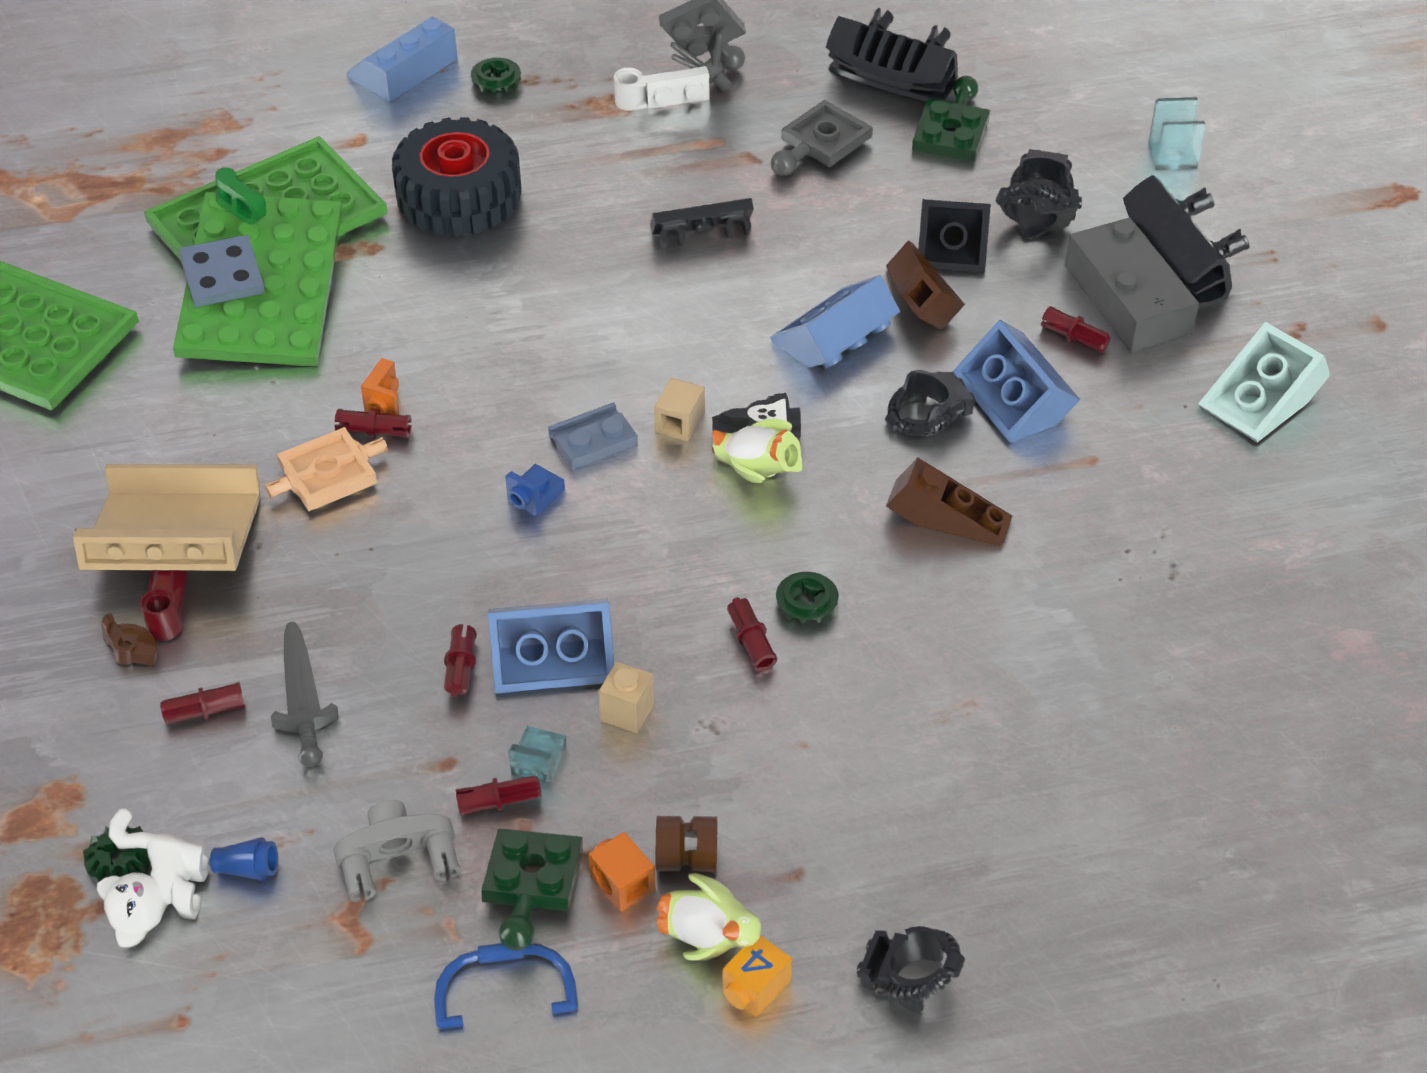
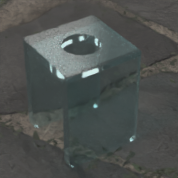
[1148,97,1206,171]

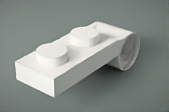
[614,66,709,111]

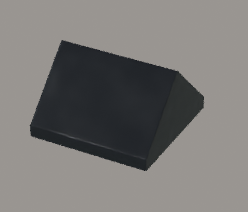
[918,199,991,273]

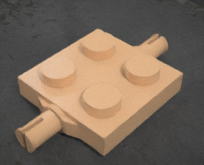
[264,427,388,512]

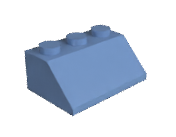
[347,16,458,102]
[770,275,900,368]
[952,320,1080,443]
[488,598,614,693]

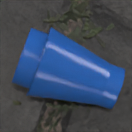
[210,837,278,881]

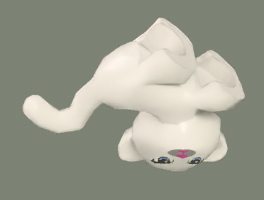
[97,808,210,948]

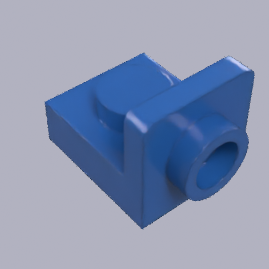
[505,463,565,516]

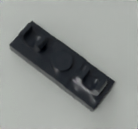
[650,198,754,249]

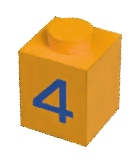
[723,935,792,1017]

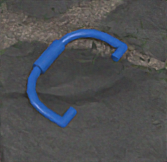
[434,943,578,1029]

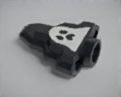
[712,393,801,438]

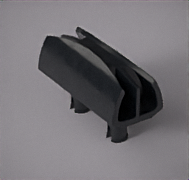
[825,8,958,102]
[1123,175,1250,307]

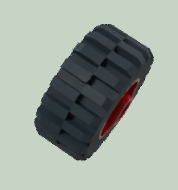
[391,117,522,237]

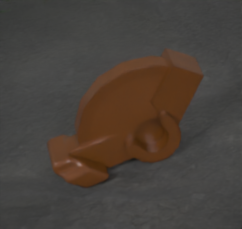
[101,613,159,667]

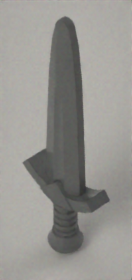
[271,622,339,767]

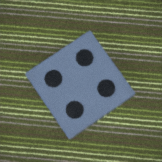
[179,235,265,308]

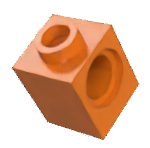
[589,832,656,913]

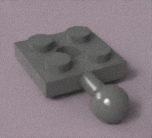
[659,0,746,71]
[771,100,873,176]

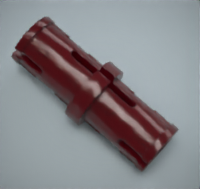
[334,408,412,439]

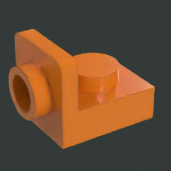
[361,358,399,415]

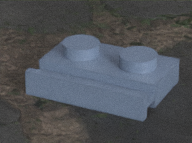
[548,402,638,471]

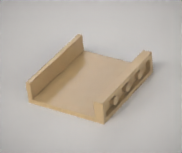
[73,464,261,571]

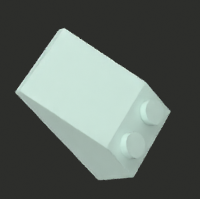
[1198,322,1330,443]

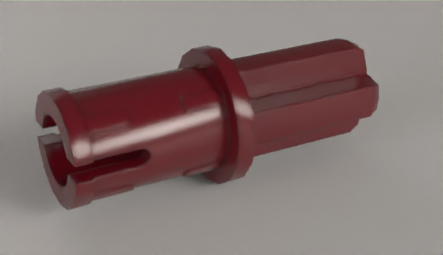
[1041,306,1111,352]
[727,597,778,671]
[444,624,477,697]
[160,682,245,724]
[456,776,542,816]

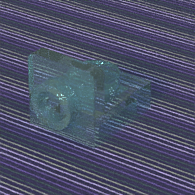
[508,726,567,784]

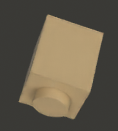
[654,378,705,442]
[599,661,655,734]

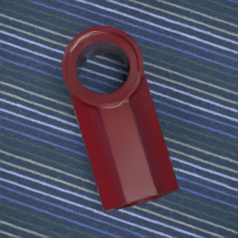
[140,570,188,641]

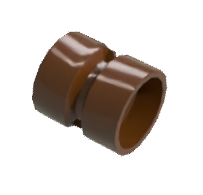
[655,816,717,872]

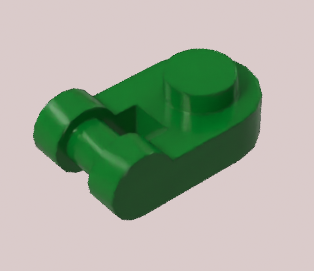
[215,167,267,225]

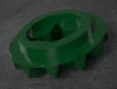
[471,58,521,94]
[776,571,839,625]
[83,826,151,882]

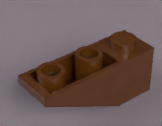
[886,240,965,330]
[885,457,1013,546]

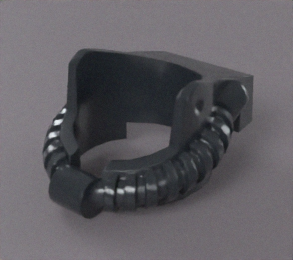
[1010,149,1074,205]
[995,179,1082,239]
[885,370,976,437]
[857,926,965,1012]

